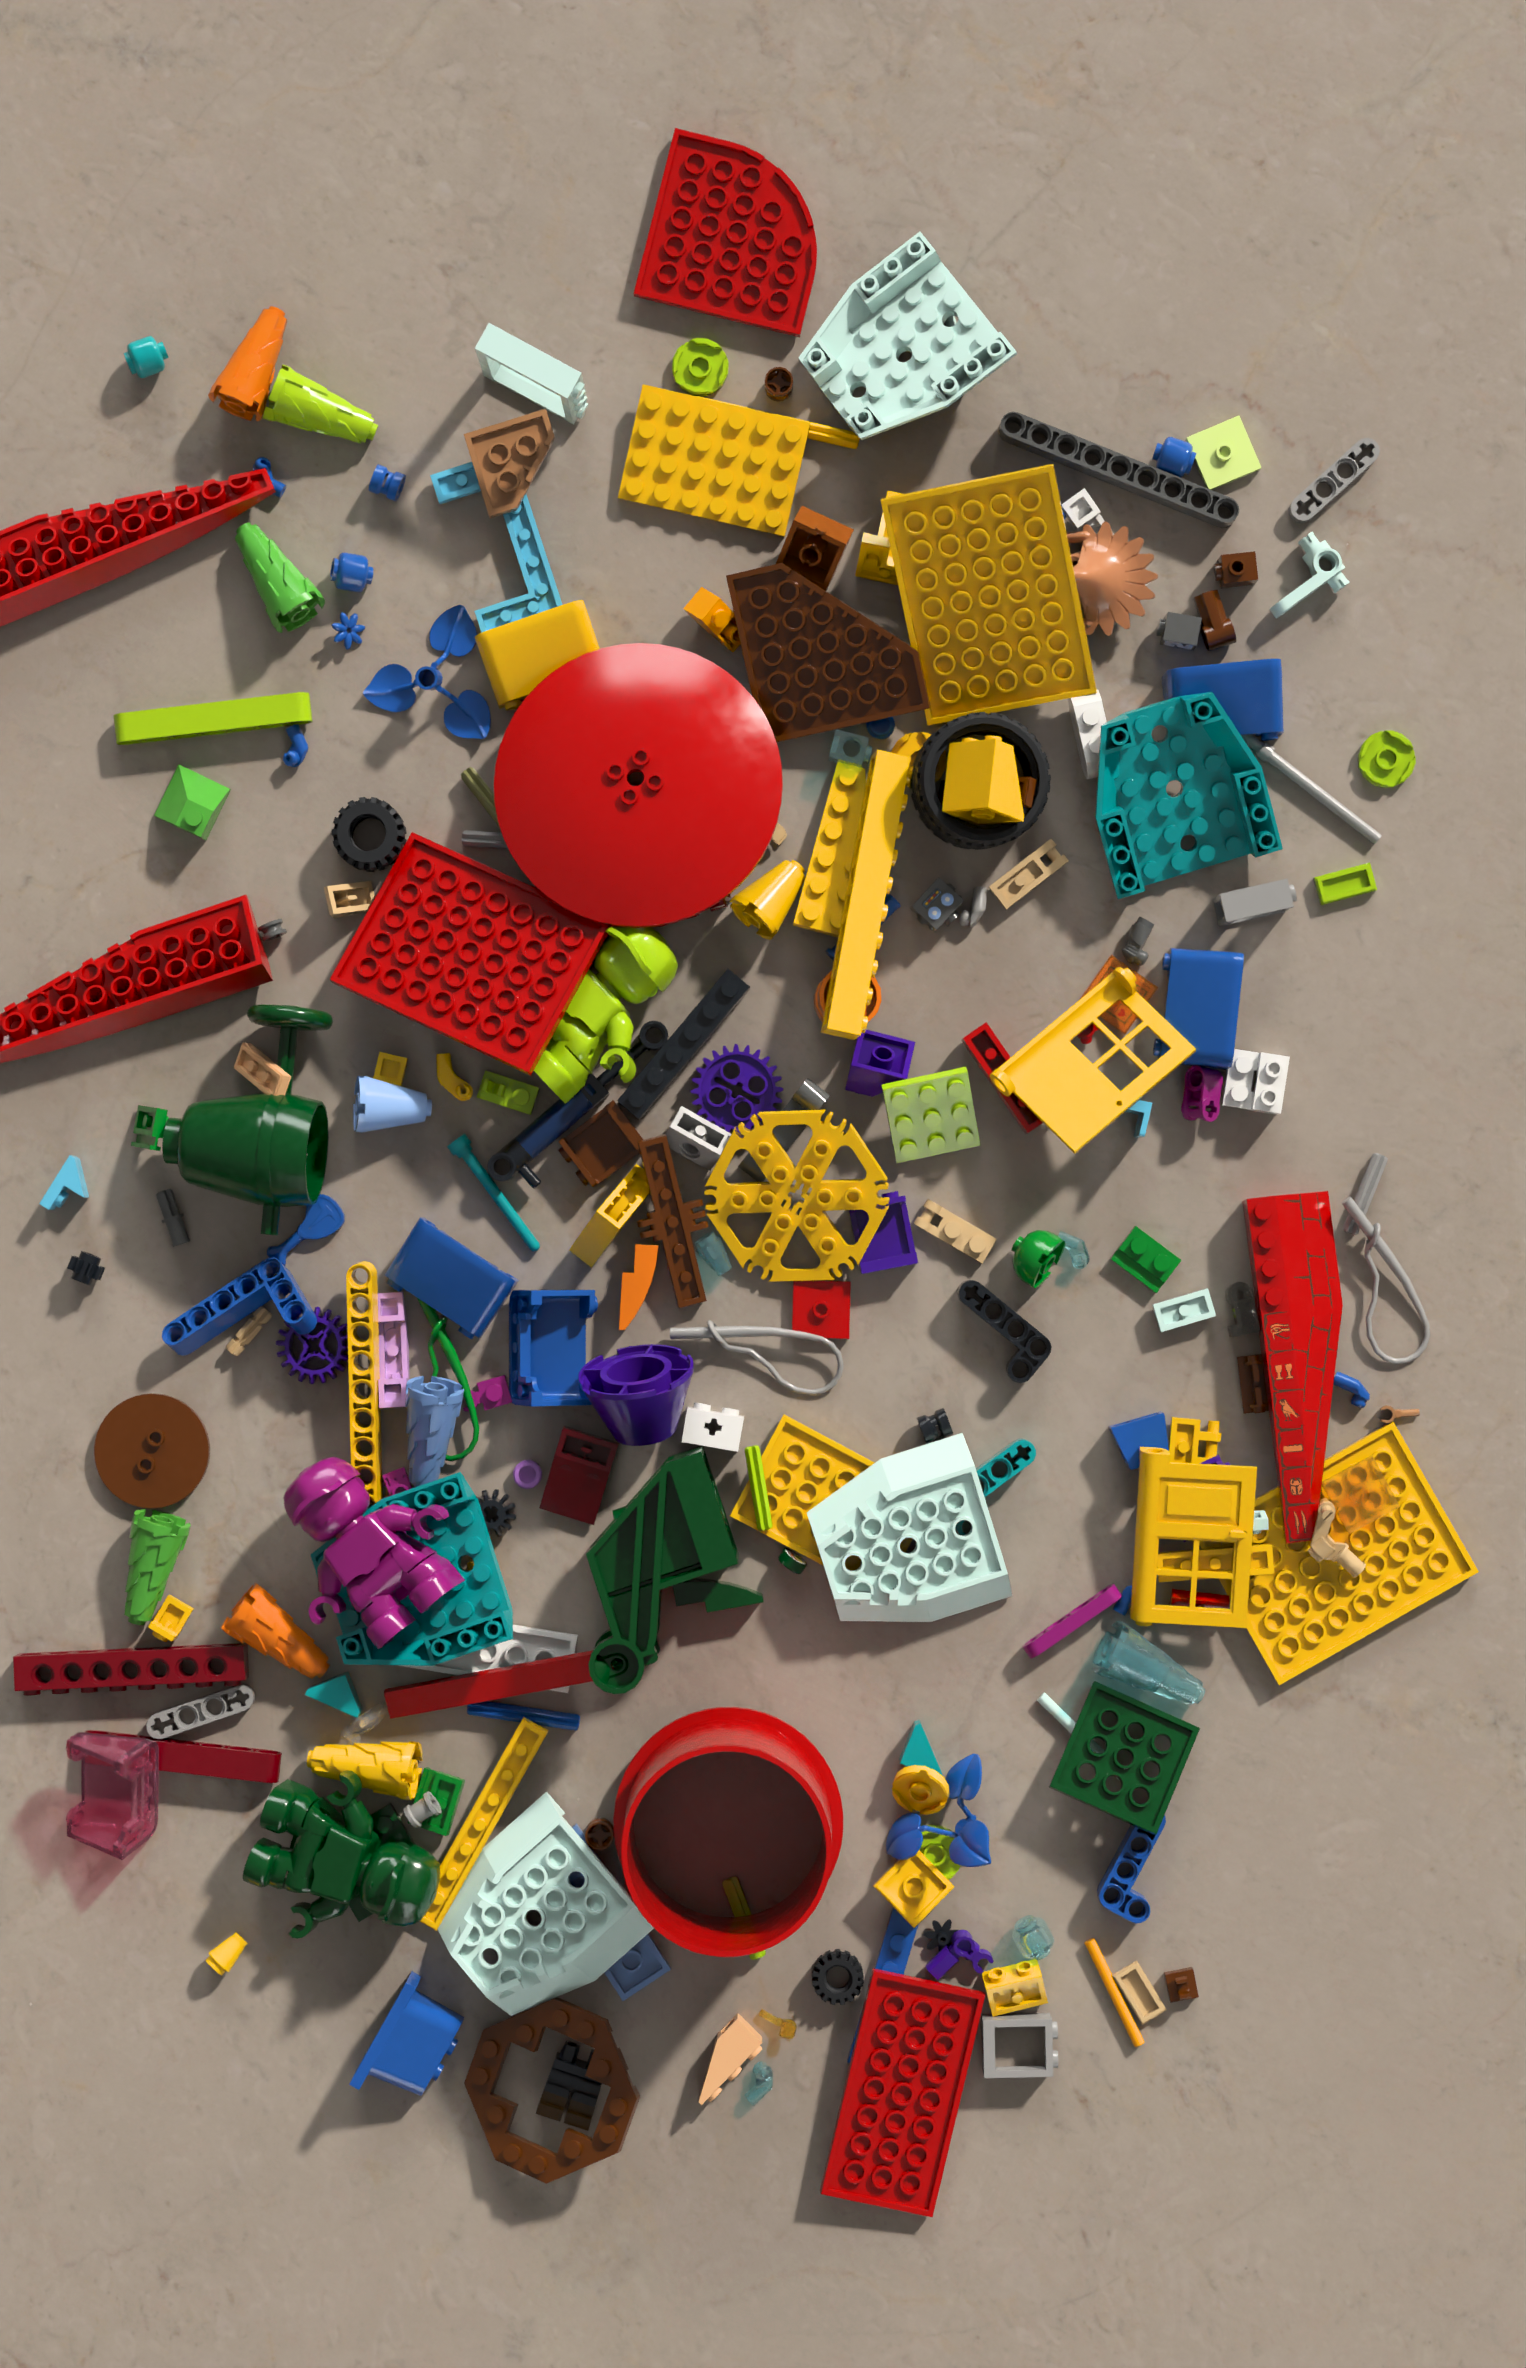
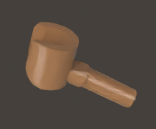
[1380,1405,1420,1423]

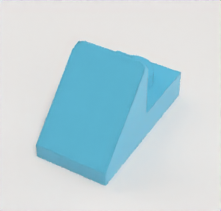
[39,1155,89,1210]

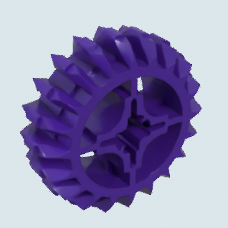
[276,1307,348,1384]

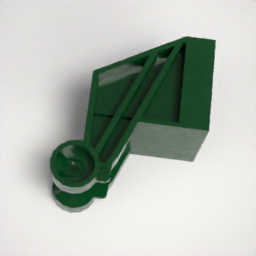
[586,1445,739,1694]

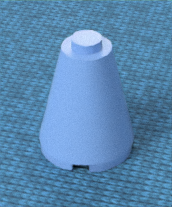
[353,1076,432,1133]

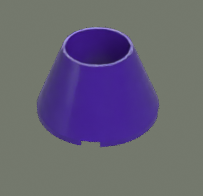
[578,1344,694,1446]

